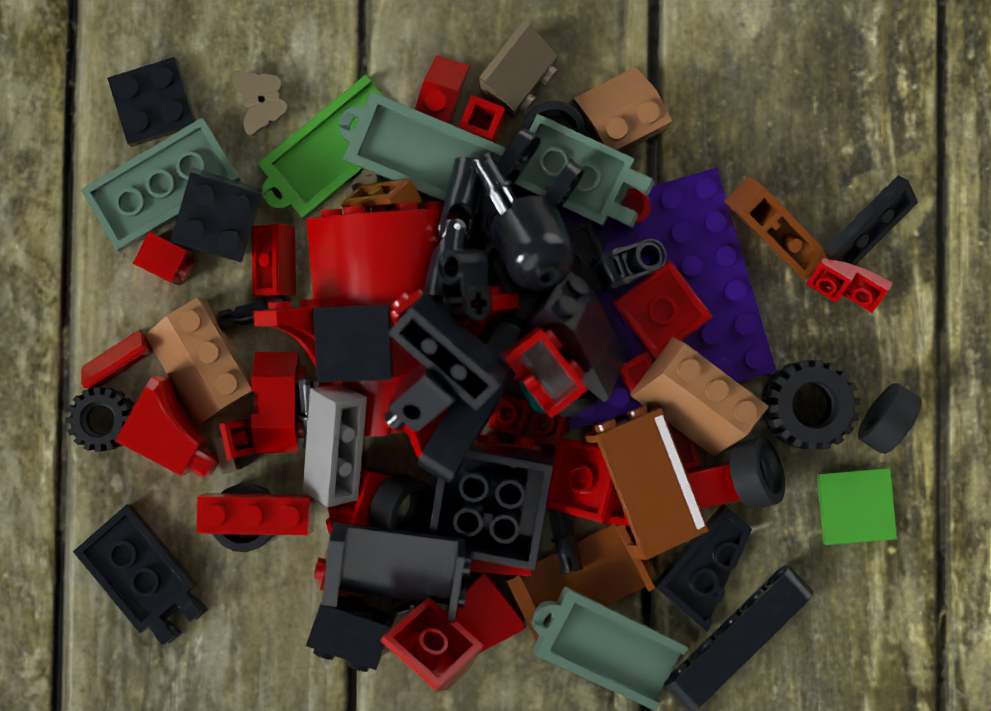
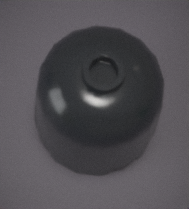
[490,196,575,291]

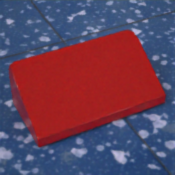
[251,224,296,297]
[81,330,153,389]

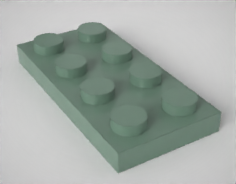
[81,117,241,252]

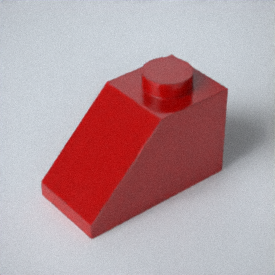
[415,55,470,125]

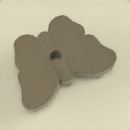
[231,71,289,136]

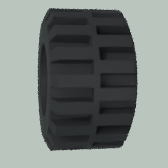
[761,360,860,451]

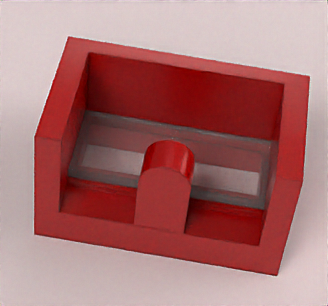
[500,327,588,418]

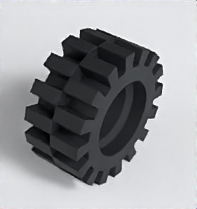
[65,387,133,452]

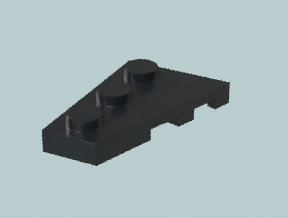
[653,504,752,632]

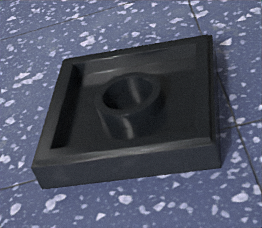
[313,304,393,383]

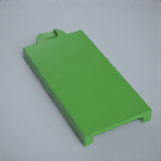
[258,74,383,219]

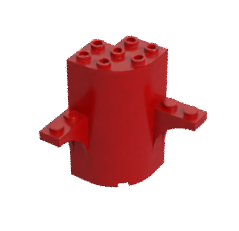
[254,201,519,436]

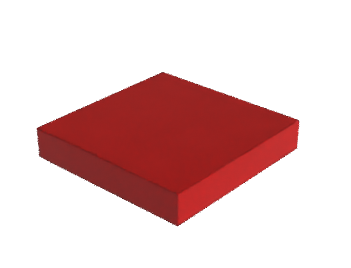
[612,260,713,360]
[546,437,617,525]

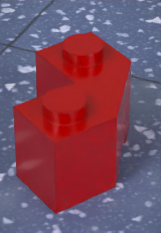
[251,352,307,453]

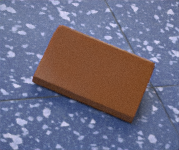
[341,179,422,208]

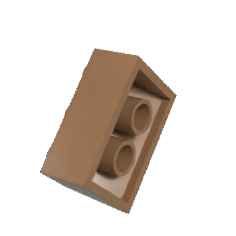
[145,297,255,426]
[630,337,768,456]

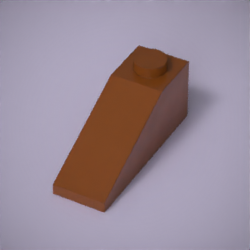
[723,176,827,280]

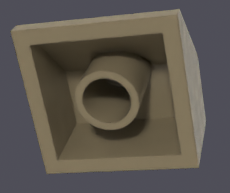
[480,19,558,119]

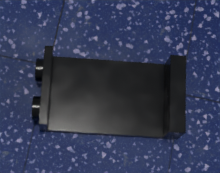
[322,522,472,622]

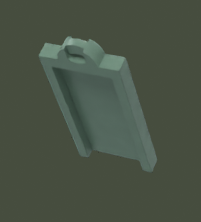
[339,91,505,216]
[531,586,688,711]

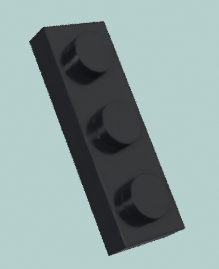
[823,175,918,265]

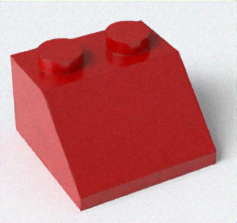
[381,597,483,692]

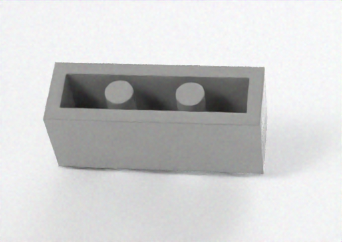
[303,383,367,507]

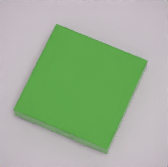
[817,467,897,545]

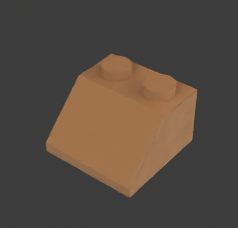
[573,67,672,153]

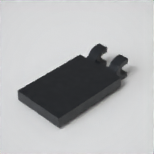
[73,504,208,646]

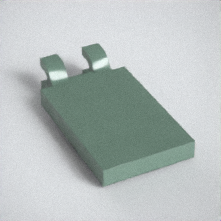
[515,114,655,228]

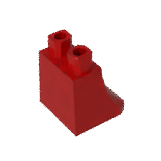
[115,375,219,479]

